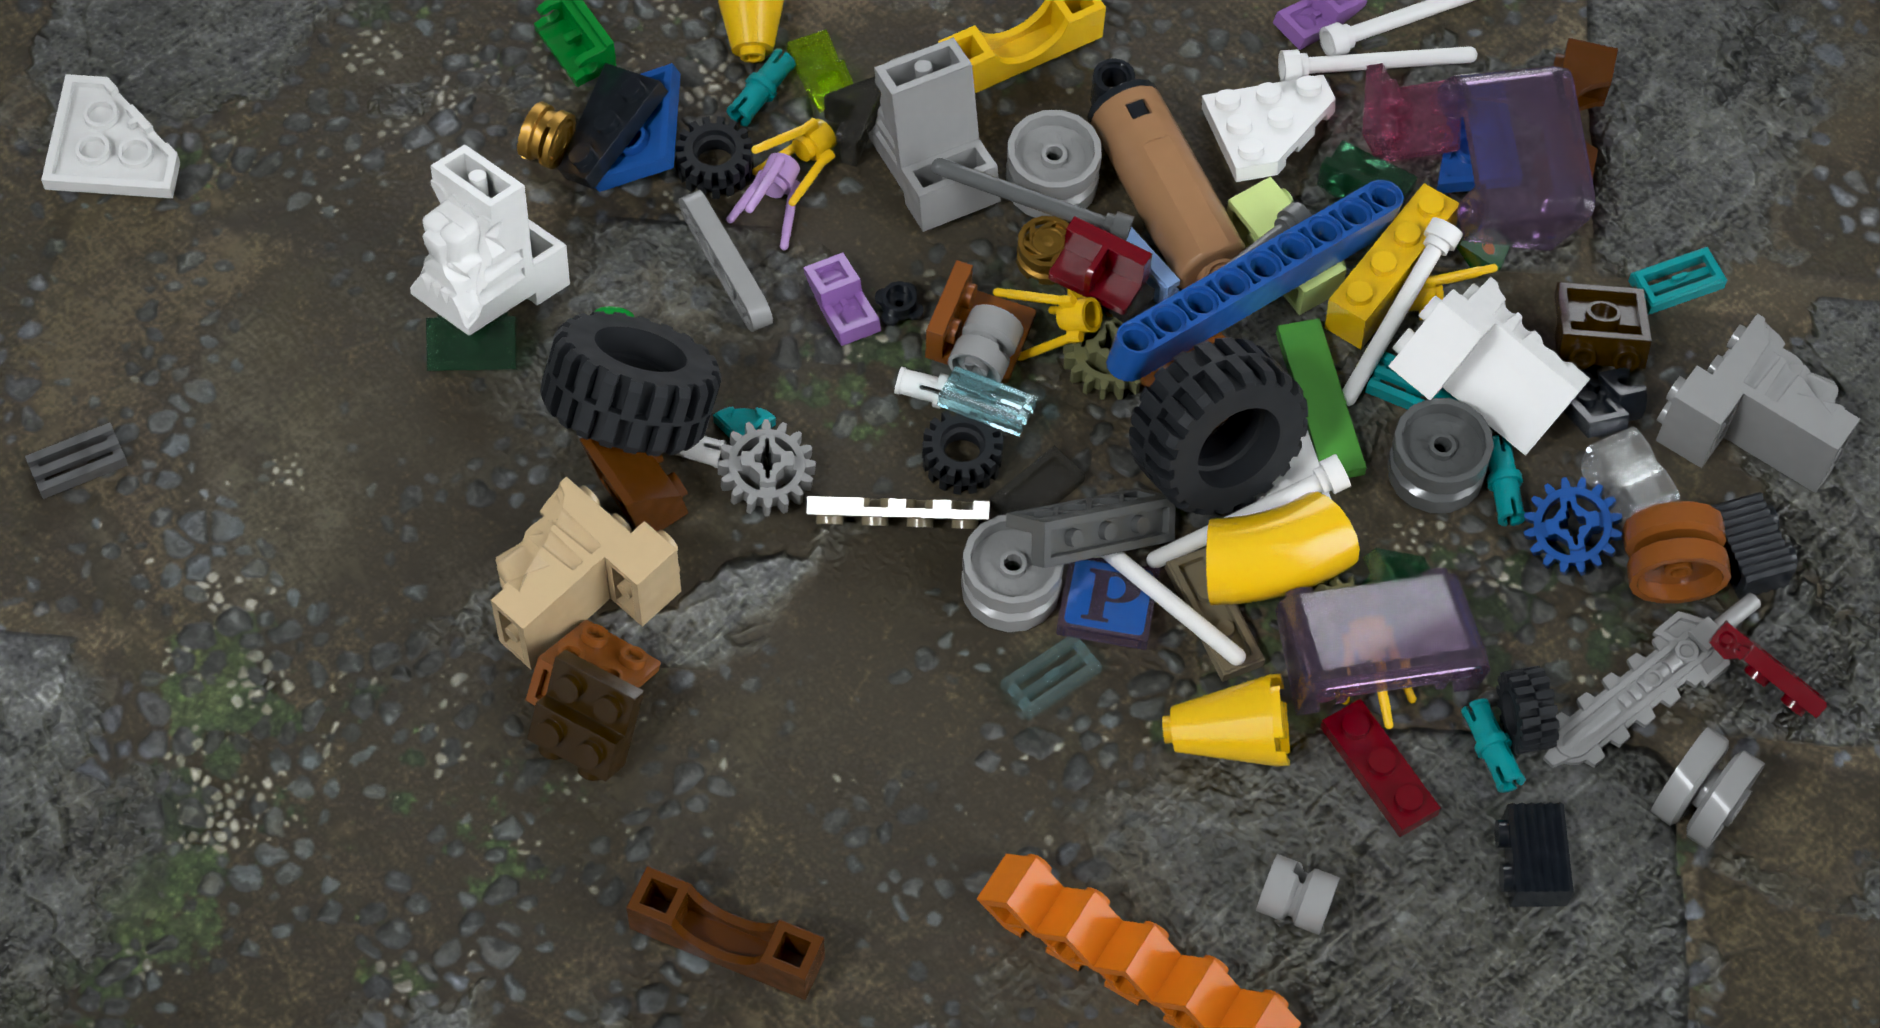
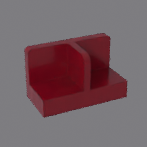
[1048,216,1152,315]

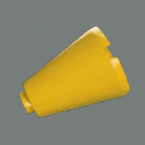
[718,0,784,63]
[1162,674,1290,767]

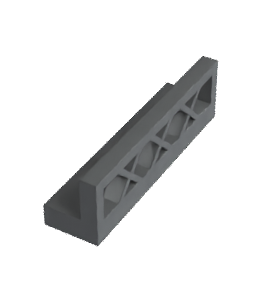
[1006,488,1175,568]

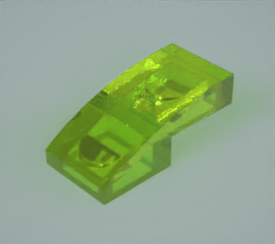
[786,29,859,113]

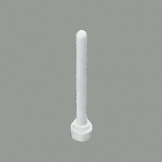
[1319,0,1475,56]
[1278,46,1478,82]
[1342,217,1463,406]
[1146,454,1351,569]
[1095,552,1246,666]

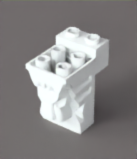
[410,145,570,336]
[1389,277,1590,456]

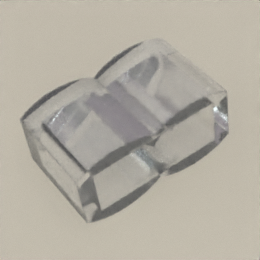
[1581,426,1680,528]

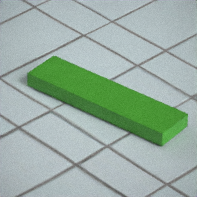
[1276,318,1367,478]

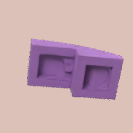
[1273,0,1368,50]
[804,252,881,346]

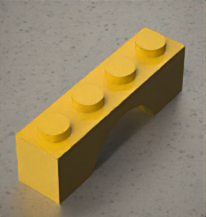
[938,0,1106,93]
[1325,183,1460,350]

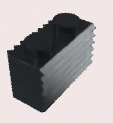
[1711,492,1798,599]
[1494,802,1574,907]

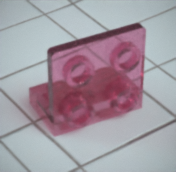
[1362,63,1463,163]

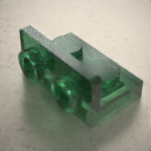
[1317,140,1418,211]
[426,311,519,372]

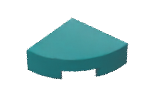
[713,406,776,438]

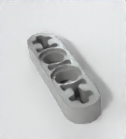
[679,190,773,332]

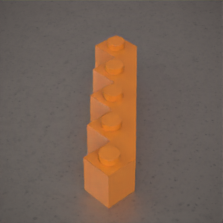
[977,854,1301,1028]

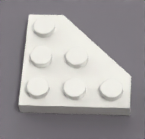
[41,74,180,198]
[1202,75,1336,182]

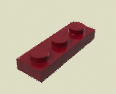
[1320,698,1441,837]

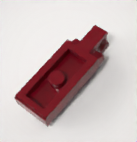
[1709,620,1827,719]

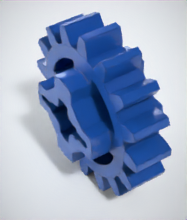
[1524,477,1623,576]

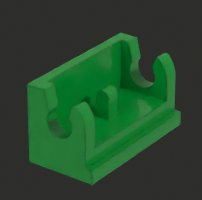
[534,0,617,87]

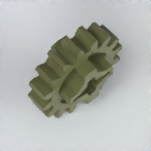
[1063,308,1141,400]

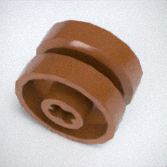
[1622,501,1731,603]

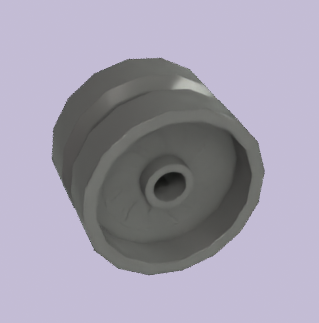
[1387,398,1494,513]

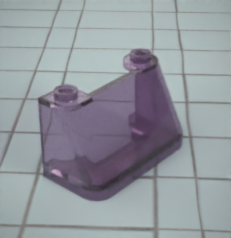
[1437,66,1595,251]
[1275,568,1490,716]

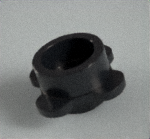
[875,281,924,326]

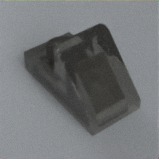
[824,76,881,167]

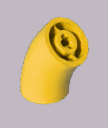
[1206,492,1360,605]

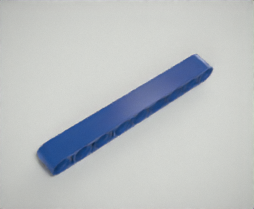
[1106,180,1404,382]

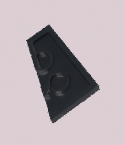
[558,63,668,189]

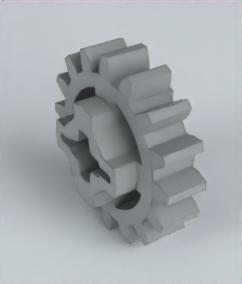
[718,419,816,516]

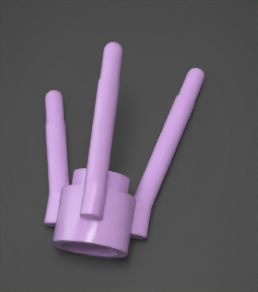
[726,153,800,250]

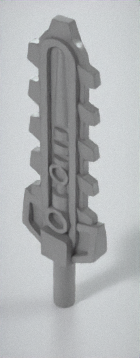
[1543,593,1761,768]

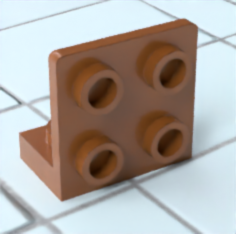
[925,260,1036,383]
[525,620,661,706]

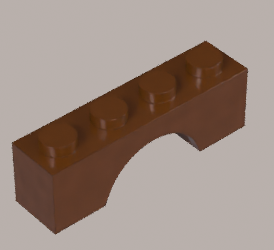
[1529,38,1618,207]
[626,866,825,1000]

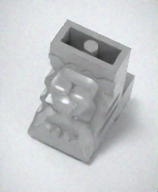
[868,37,1001,232]
[1656,313,1860,493]

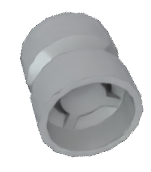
[948,304,1024,388]
[1256,854,1340,935]

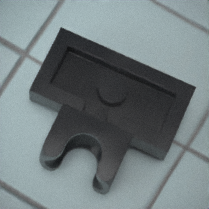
[1563,367,1647,438]

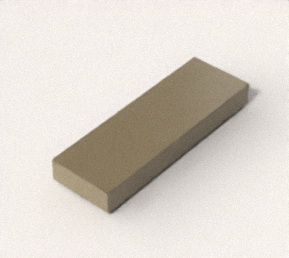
[1165,547,1265,682]

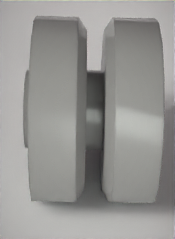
[1006,110,1102,220]
[961,515,1064,632]
[1650,727,1765,850]

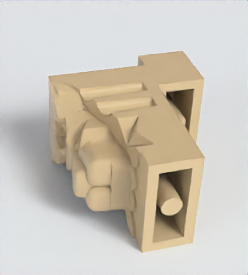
[491,477,681,670]

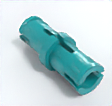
[726,49,796,126]
[1486,435,1526,526]
[1461,698,1526,793]

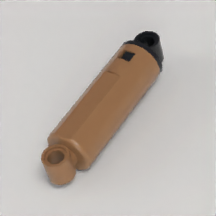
[1087,58,1246,289]

